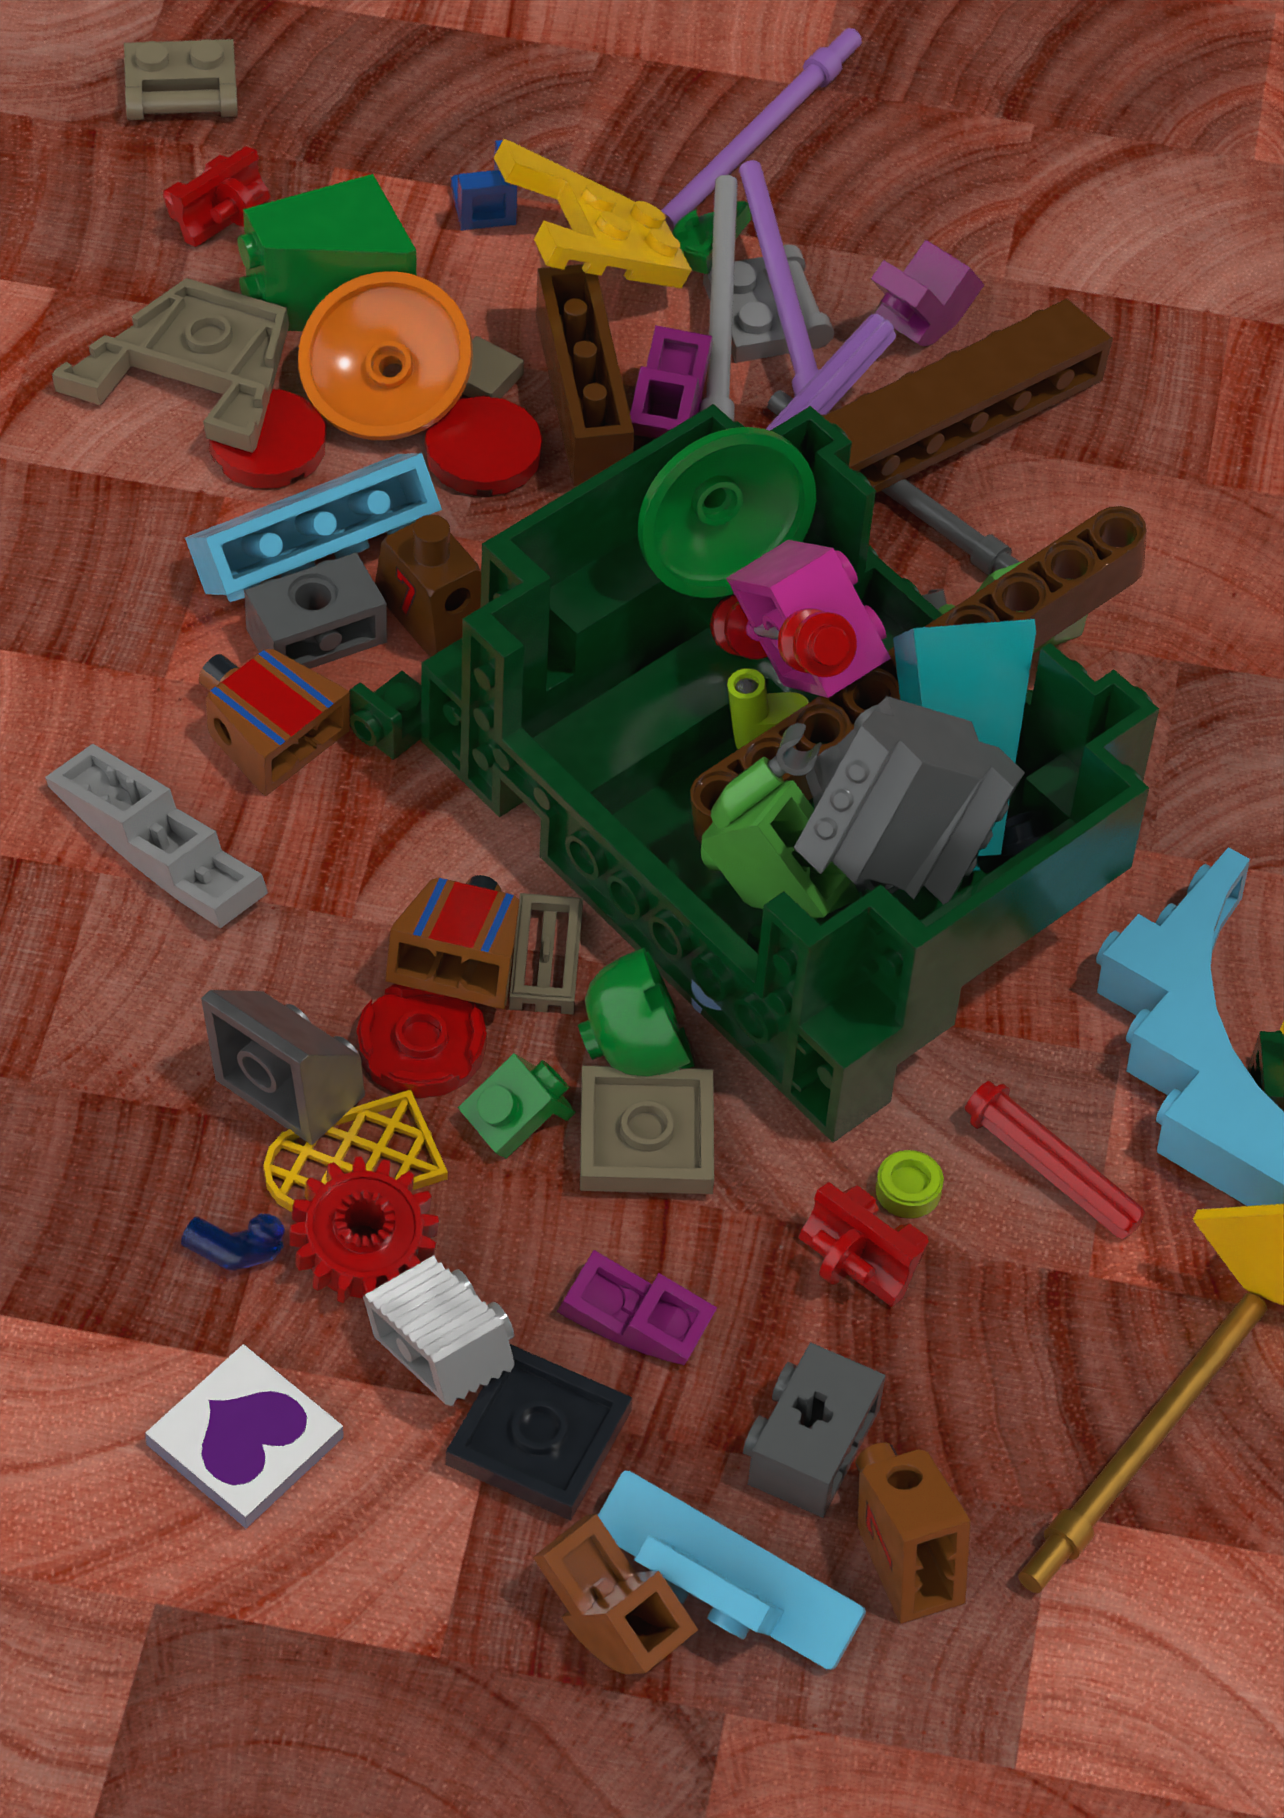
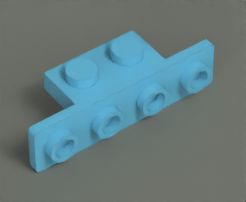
[598,1471,866,1670]

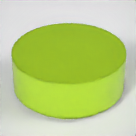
[876,1150,944,1218]

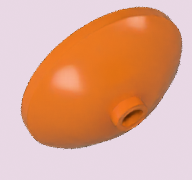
[298,271,473,441]

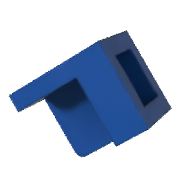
[451,140,517,231]

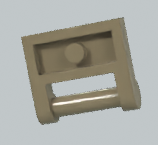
[124,39,238,120]

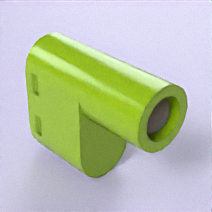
[727,668,809,749]

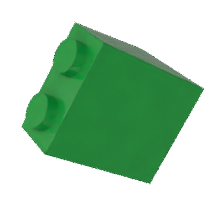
[237,174,417,331]

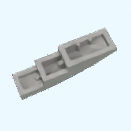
[45,744,268,929]

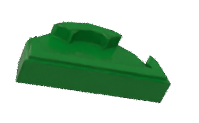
[672,201,751,275]

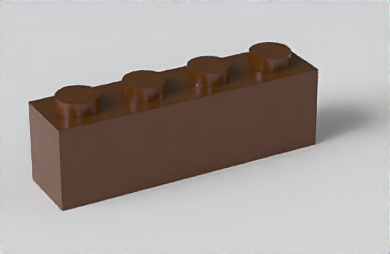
[536,264,634,486]

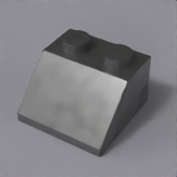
[201,990,365,1145]

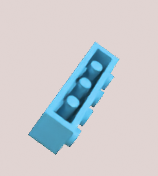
[185,453,442,602]

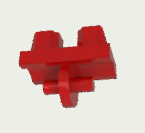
[163,146,271,247]
[798,1182,929,1307]

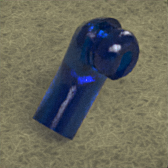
[181,1213,285,1271]

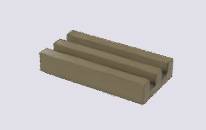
[509,893,583,1014]

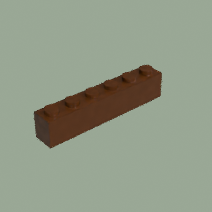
[822,299,1113,493]

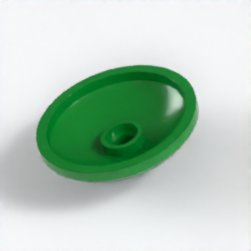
[638,427,816,598]

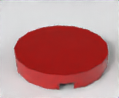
[209,389,326,488]
[425,396,542,495]
[356,984,487,1099]

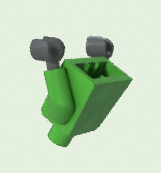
[701,723,898,920]

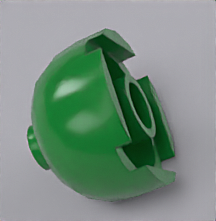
[578,948,696,1077]

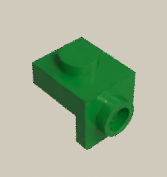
[458,1053,576,1159]

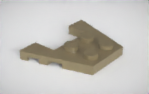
[52,278,289,453]

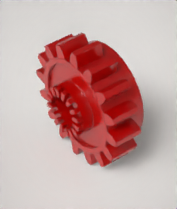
[289,1156,439,1303]

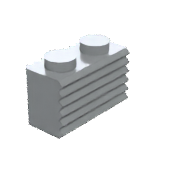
[363,1256,515,1406]

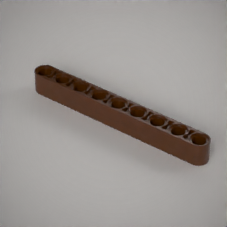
[690,506,1147,844]

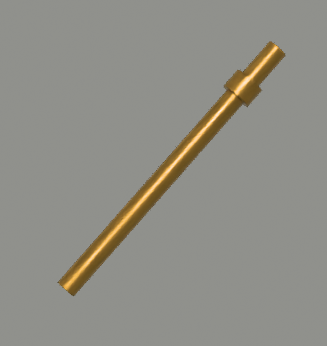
[1018,1293,1267,1593]

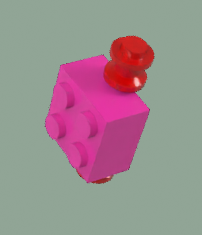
[710,540,891,698]

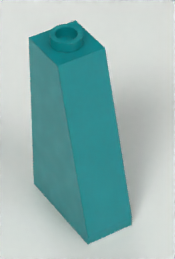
[893,619,1036,873]

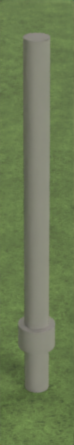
[700,175,738,421]

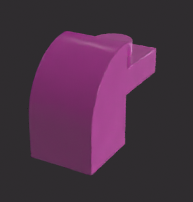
[871,240,984,346]
[630,325,713,439]

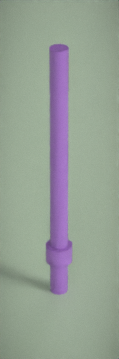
[661,28,862,231]
[739,160,830,414]

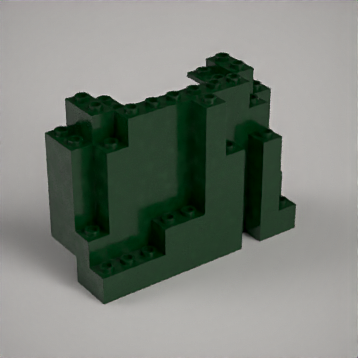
[421,404,1159,1143]

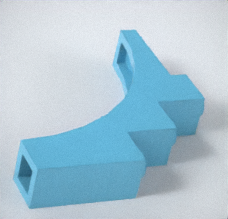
[1096,847,1284,1206]

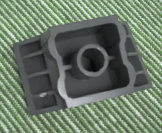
[794,696,1025,905]

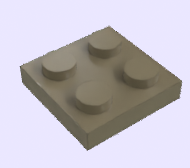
[580,1066,714,1194]

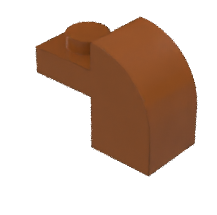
[533,1514,698,1674]

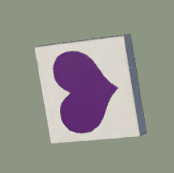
[145,1344,343,1529]

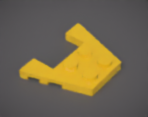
[494,139,692,289]

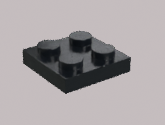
[446,1344,632,1521]

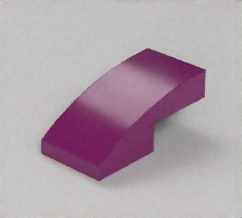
[557,1250,717,1365]

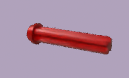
[965,1081,1145,1239]

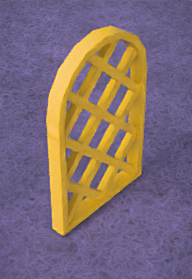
[264,1090,448,1212]

